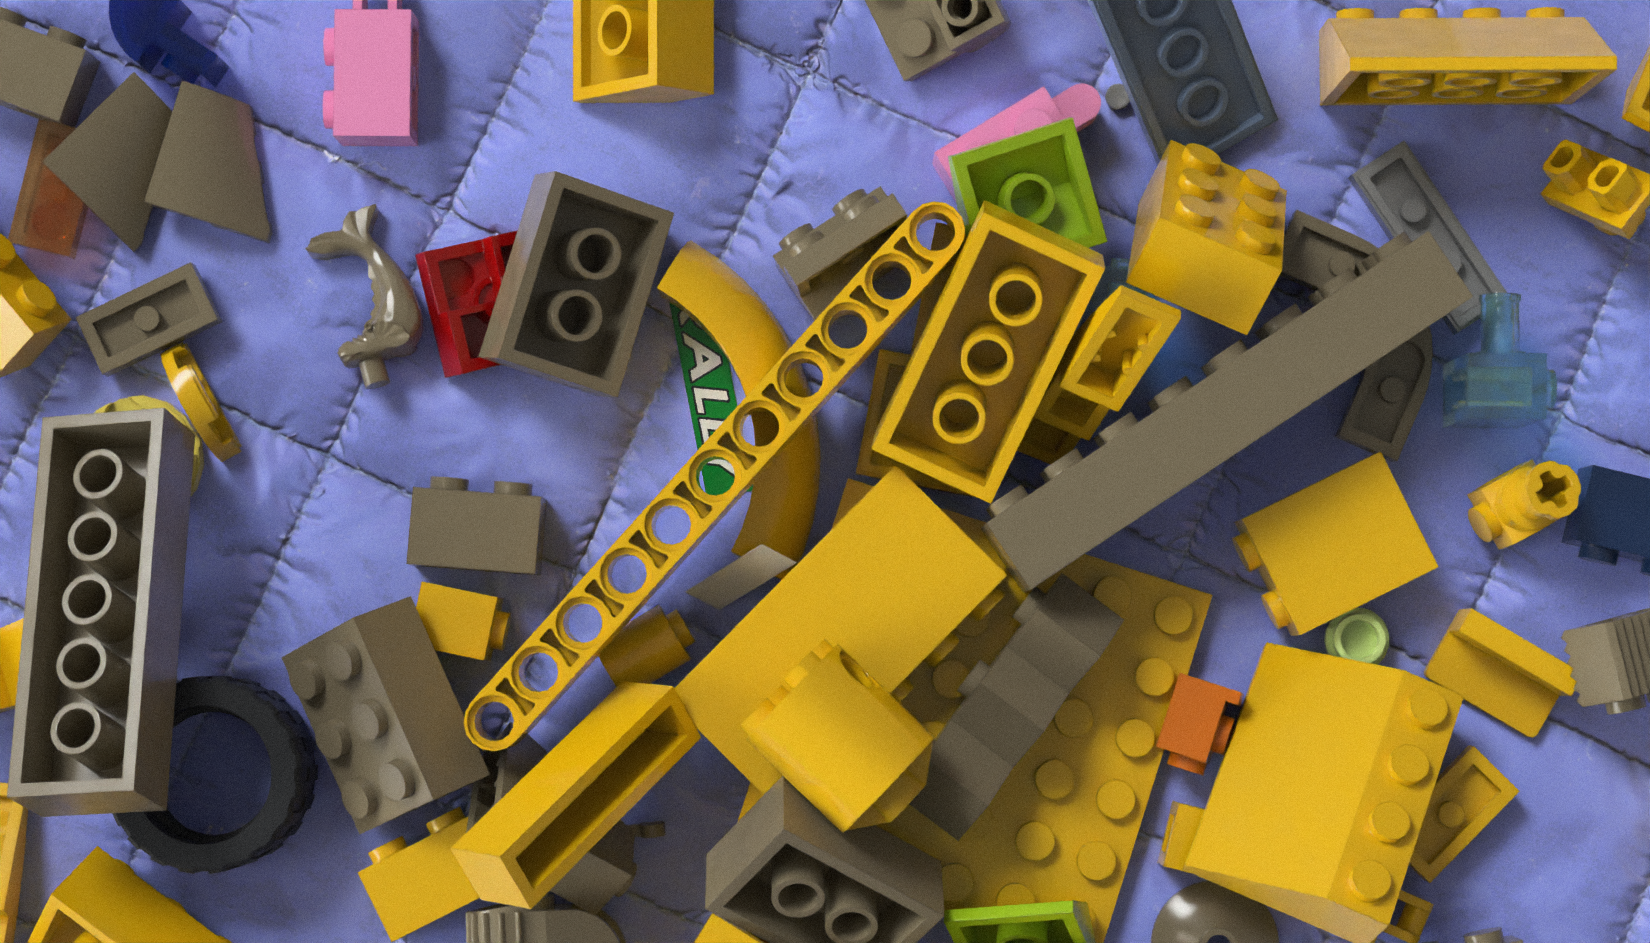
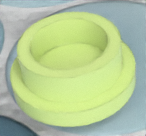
[1324,608,1389,665]

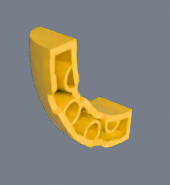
[657,240,821,580]

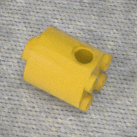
[740,639,935,833]

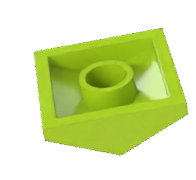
[948,117,1108,248]
[944,900,1096,943]

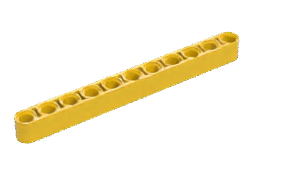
[464,201,965,751]

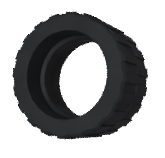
[112,676,318,874]

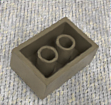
[479,171,674,397]
[281,596,490,835]
[705,776,944,943]

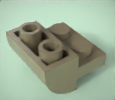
[865,0,1011,81]
[773,186,907,320]

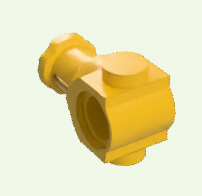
[1467,459,1581,550]

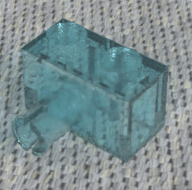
[1443,293,1557,429]

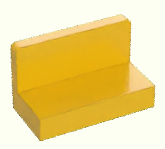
[1424,608,1577,738]

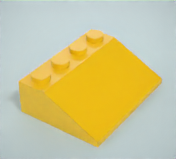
[1319,7,1617,106]
[1183,642,1464,943]

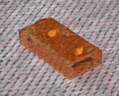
[8,119,88,259]

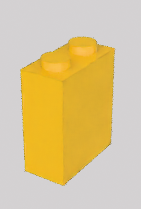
[1232,451,1439,636]

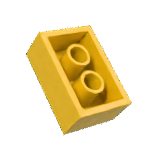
[1126,140,1287,335]

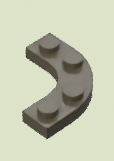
[1279,210,1433,462]

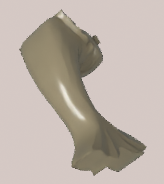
[305,204,423,389]

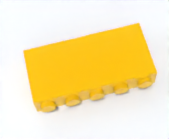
[674,465,1007,795]

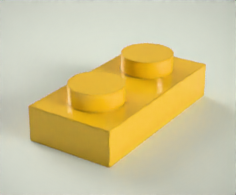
[1409,745,1520,883]

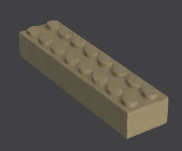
[981,231,1473,593]

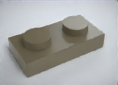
[75,262,222,377]

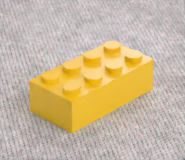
[871,200,1105,504]

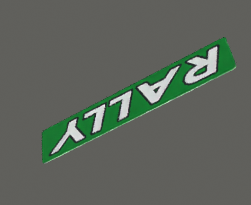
[669,302,753,495]

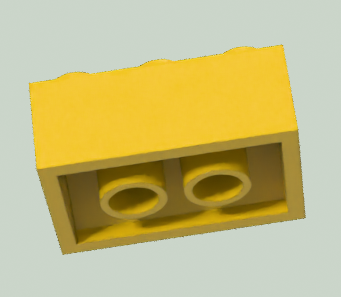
[573,0,715,103]
[27,846,232,943]

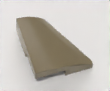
[42,72,172,252]
[144,81,273,243]

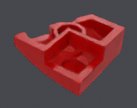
[415,230,518,378]

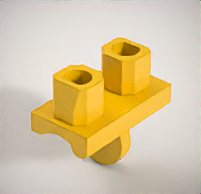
[1540,139,1650,240]

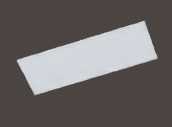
[685,544,797,610]

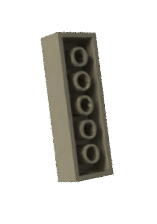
[7,408,195,817]

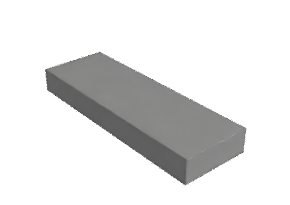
[1348,141,1510,335]

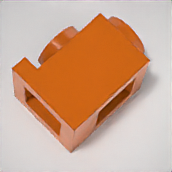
[1156,673,1245,776]

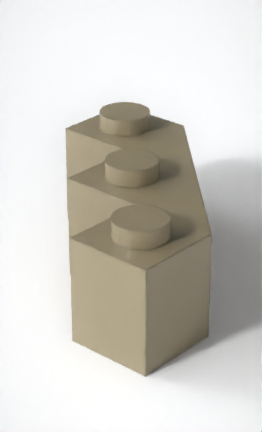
[909,573,1124,841]

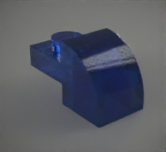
[109,0,230,88]

